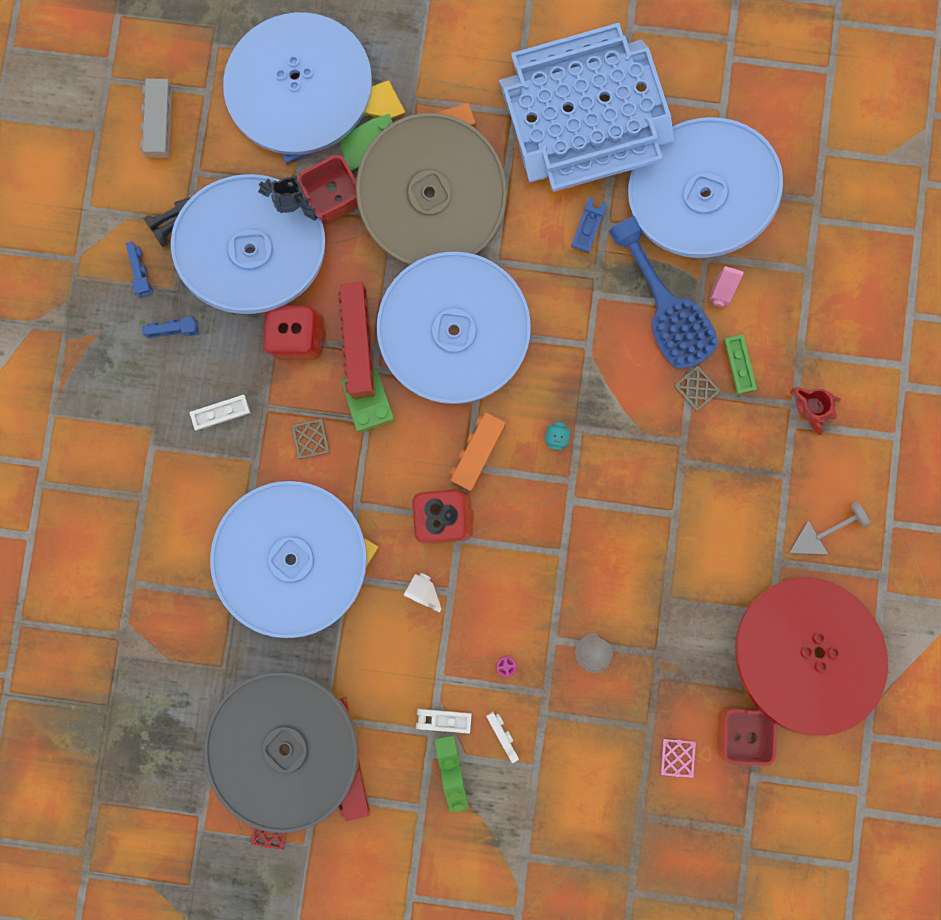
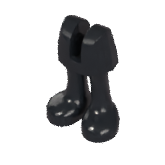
[144,197,191,248]

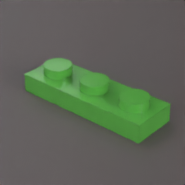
[724,334,757,395]

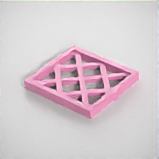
[661,739,696,778]

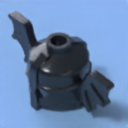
[258,175,318,221]

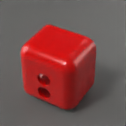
[263,305,326,360]

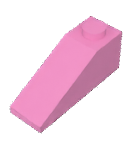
[709,266,744,307]

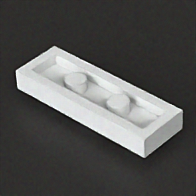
[189,395,251,431]

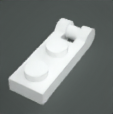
[416,709,472,734]

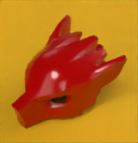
[790,387,841,435]

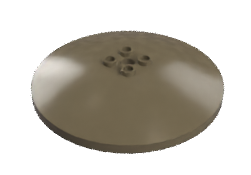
[356,113,507,265]

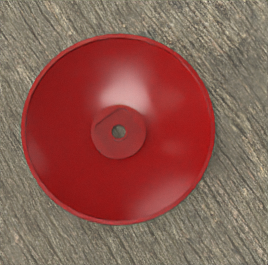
[735,578,888,736]

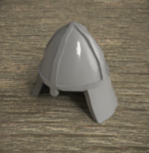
[575,633,612,673]

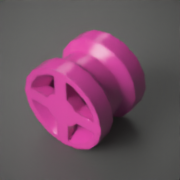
[497,657,516,677]

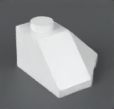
[404,573,442,612]

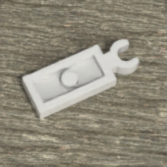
[486,711,519,763]

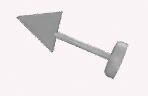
[789,501,870,554]

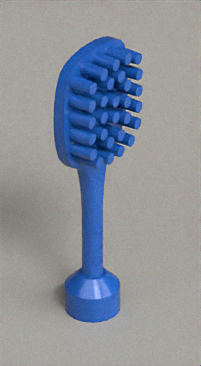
[608,216,718,369]

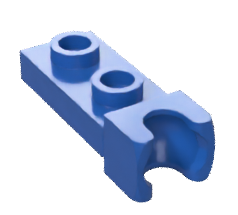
[571,197,607,253]
[125,242,153,298]
[142,317,199,338]

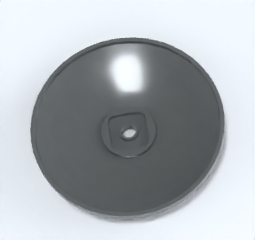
[204,672,359,833]

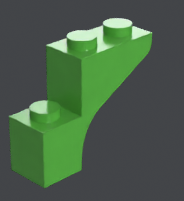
[435,736,469,813]

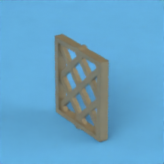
[674,365,720,412]
[292,419,329,459]

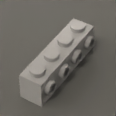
[140,79,172,158]

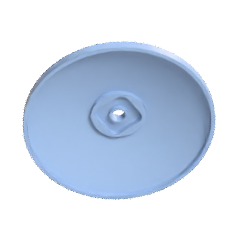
[223,12,372,155]
[628,117,783,258]
[171,174,325,314]
[377,252,531,404]
[210,481,367,638]

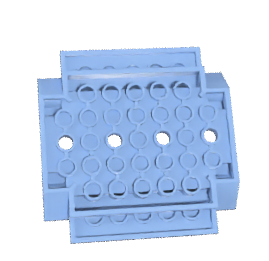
[499,23,674,192]

